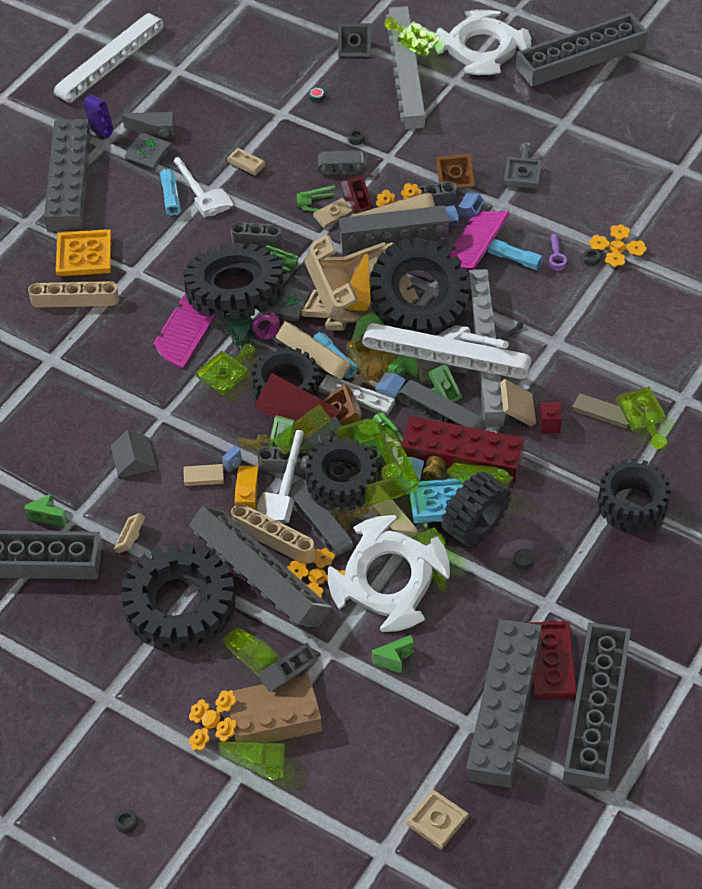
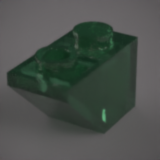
[224,312,254,353]

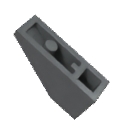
[122,112,174,139]
[258,642,318,692]

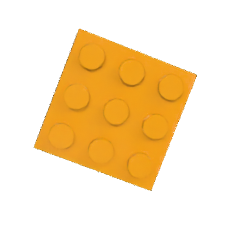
[56,229,111,276]

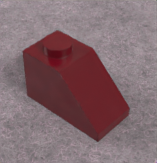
[341,175,374,214]
[538,401,562,434]

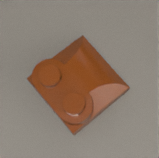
[436,153,475,189]
[322,384,361,426]

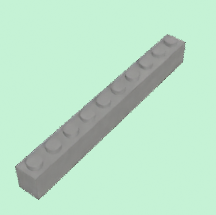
[386,6,425,129]
[469,269,505,427]

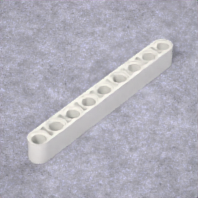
[54,13,164,103]
[362,323,532,379]

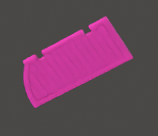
[450,211,510,270]
[153,293,215,369]

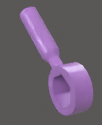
[549,234,567,271]

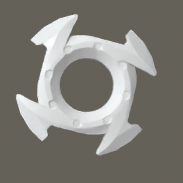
[435,10,531,75]
[328,515,450,632]

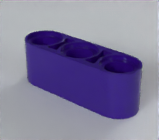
[84,95,114,138]

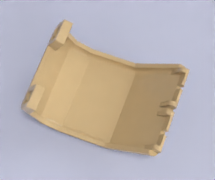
[305,234,419,323]

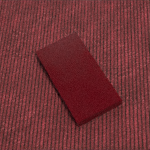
[254,373,340,437]
[528,621,577,699]

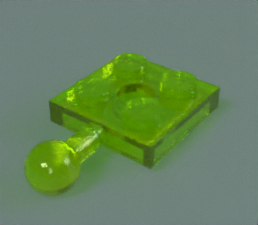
[384,17,440,57]
[196,344,256,396]
[616,386,667,449]

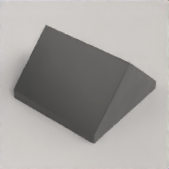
[338,23,371,57]
[111,430,157,478]

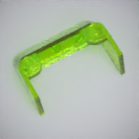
[337,419,419,507]

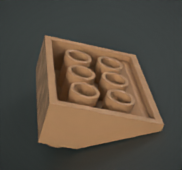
[229,675,322,750]

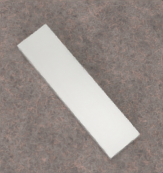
[319,375,395,416]

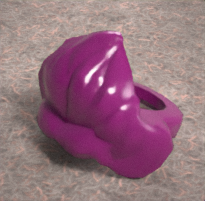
[252,312,280,340]

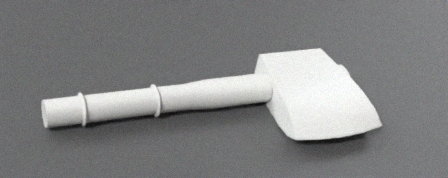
[174,157,233,217]
[436,325,509,349]
[257,430,304,523]

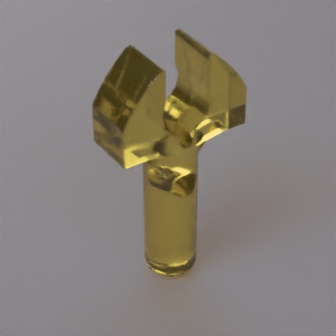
[238,434,272,452]
[333,506,368,530]

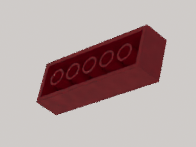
[401,416,525,482]

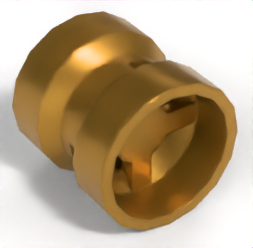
[422,456,446,481]

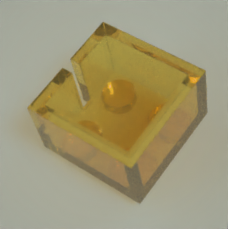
[346,334,399,381]

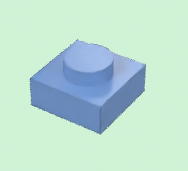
[222,446,242,473]

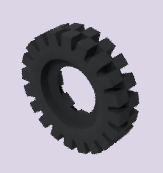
[370,238,470,335]
[183,243,284,319]
[121,543,235,651]

